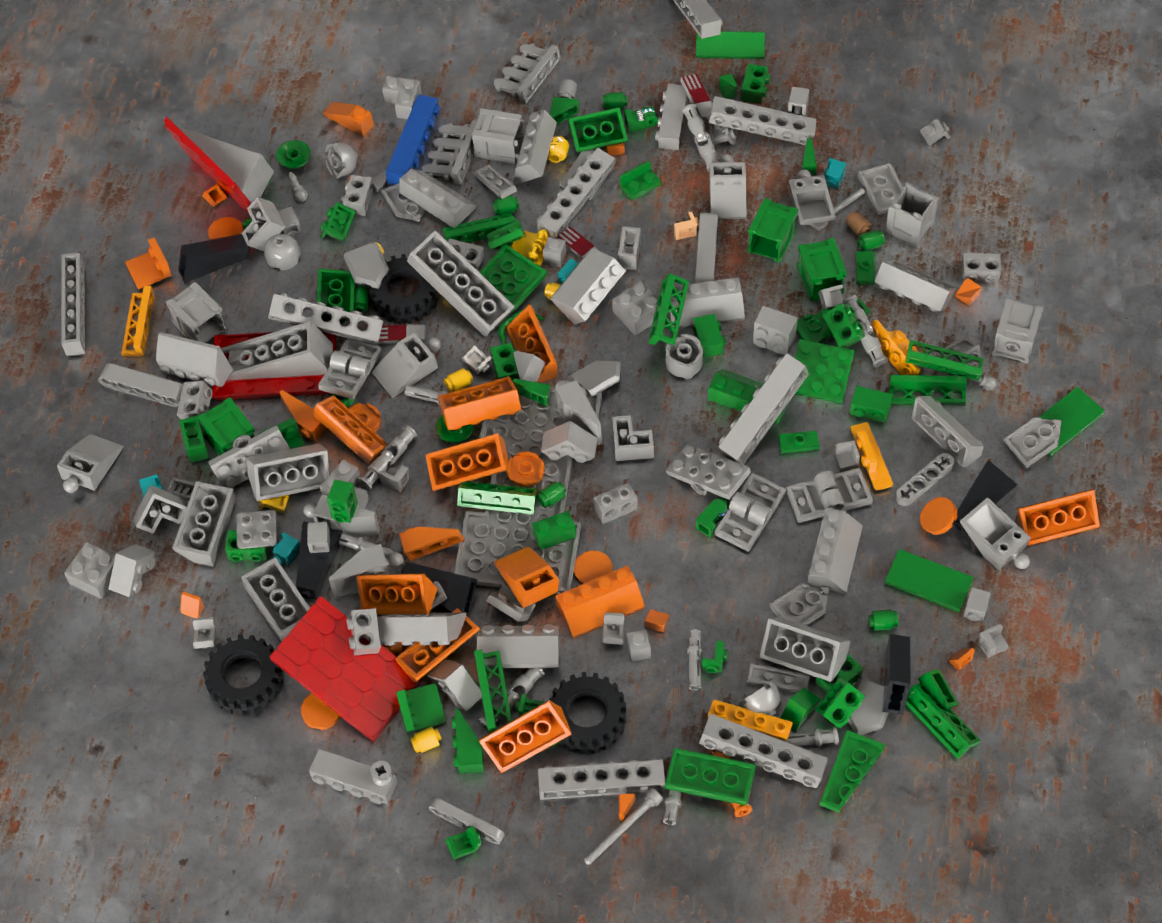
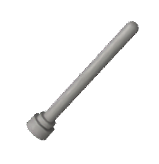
[584,788,663,865]

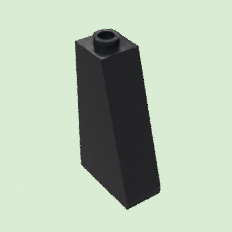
[178,234,250,283]
[953,460,1018,536]
[296,521,342,600]
[401,562,478,617]
[882,634,911,715]

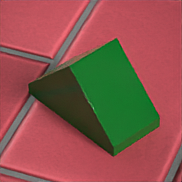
[549,97,580,126]
[780,688,821,732]

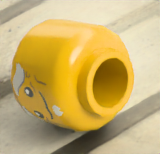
[547,136,569,163]

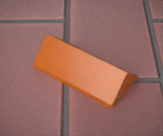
[506,305,558,383]
[313,395,388,465]
[1015,489,1100,546]
[356,574,438,614]
[395,608,480,684]
[479,700,572,773]

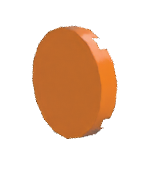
[208,217,244,240]
[349,403,381,433]
[507,451,545,487]
[920,497,957,535]
[574,550,613,585]
[301,693,340,730]

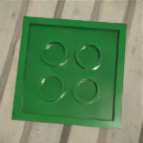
[479,244,548,313]
[795,339,855,404]

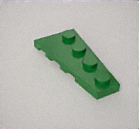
[796,298,870,343]
[819,730,886,813]

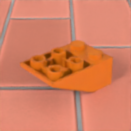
[494,546,559,608]

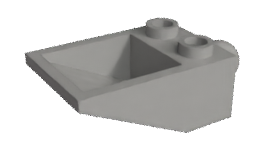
[709,154,747,219]
[788,169,836,225]
[371,332,441,399]
[555,380,602,445]
[57,434,123,493]
[304,494,380,537]
[960,497,1031,571]
[329,544,404,599]

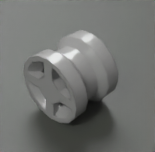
[370,760,393,786]

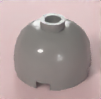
[325,142,358,178]
[264,234,301,270]
[739,681,781,716]

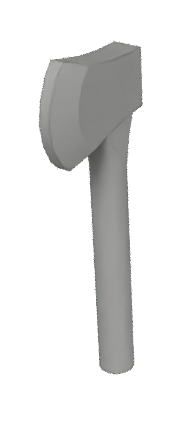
[808,188,865,231]

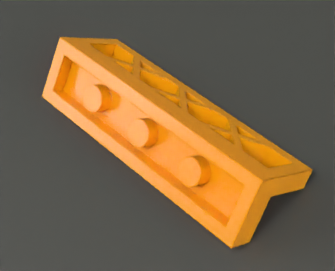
[121,286,155,356]

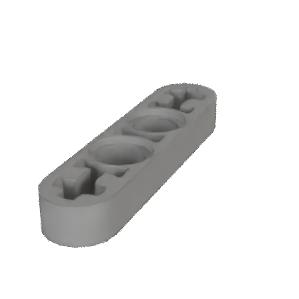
[896,453,954,506]
[429,798,505,845]

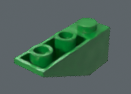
[452,709,484,774]

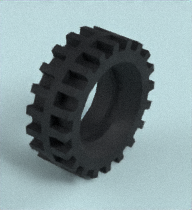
[368,254,439,324]
[203,635,284,716]
[549,672,626,755]

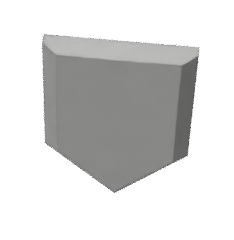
[381,183,425,222]
[343,243,389,289]
[567,360,621,397]
[1003,417,1062,468]
[769,583,829,626]
[848,678,889,736]

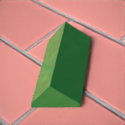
[696,30,765,59]

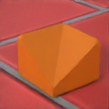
[954,278,982,306]

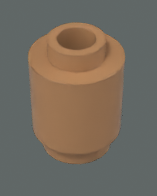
[846,212,872,236]

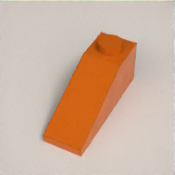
[323,102,374,137]
[279,390,327,442]
[399,527,465,561]

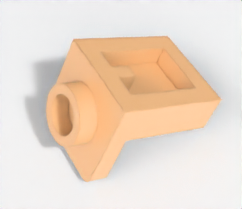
[674,212,699,240]

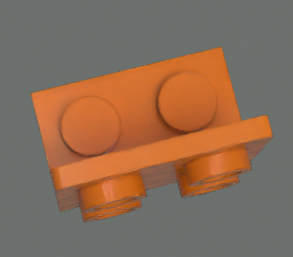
[125,238,172,289]

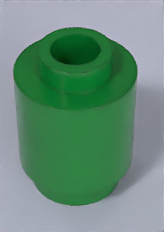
[603,92,627,110]
[492,194,519,215]
[857,230,885,251]
[353,285,370,313]
[536,481,566,508]
[868,609,898,631]

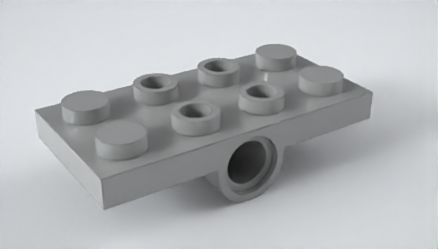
[318,338,382,400]
[208,425,290,488]
[666,443,751,500]
[786,468,873,523]
[714,473,786,552]

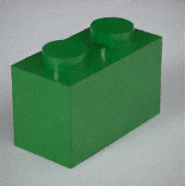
[693,314,726,358]
[850,385,893,423]
[531,511,576,551]

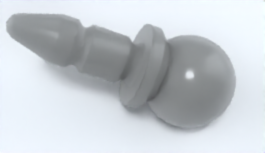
[289,172,308,203]
[974,374,997,391]

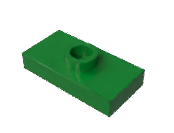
[855,251,875,285]
[779,430,820,454]

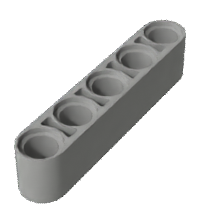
[695,213,718,283]
[98,363,183,408]

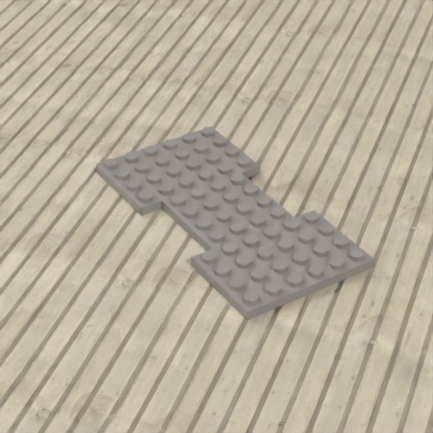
[454,388,602,594]

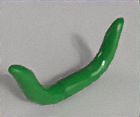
[498,310,544,345]

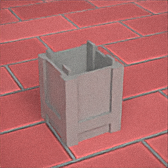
[472,108,525,164]
[885,183,939,249]
[166,282,228,343]
[991,298,1043,364]

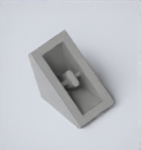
[513,351,545,382]

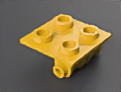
[511,229,548,267]

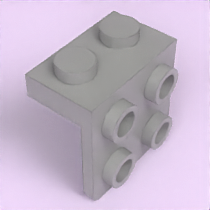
[237,510,279,549]

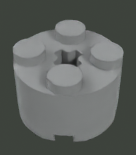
[666,334,703,379]

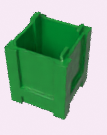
[747,198,798,263]
[796,238,847,301]
[197,397,255,456]

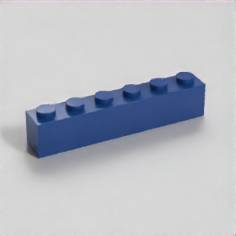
[386,95,441,185]

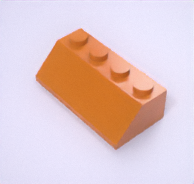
[437,376,521,430]
[425,433,508,491]
[555,565,645,639]

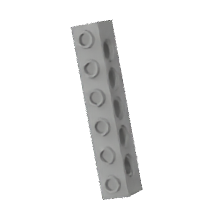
[708,96,817,145]
[537,148,615,239]
[61,253,85,356]
[268,293,383,345]
[699,714,828,788]
[538,758,665,800]

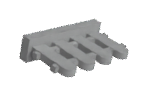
[493,43,561,104]
[422,120,477,185]

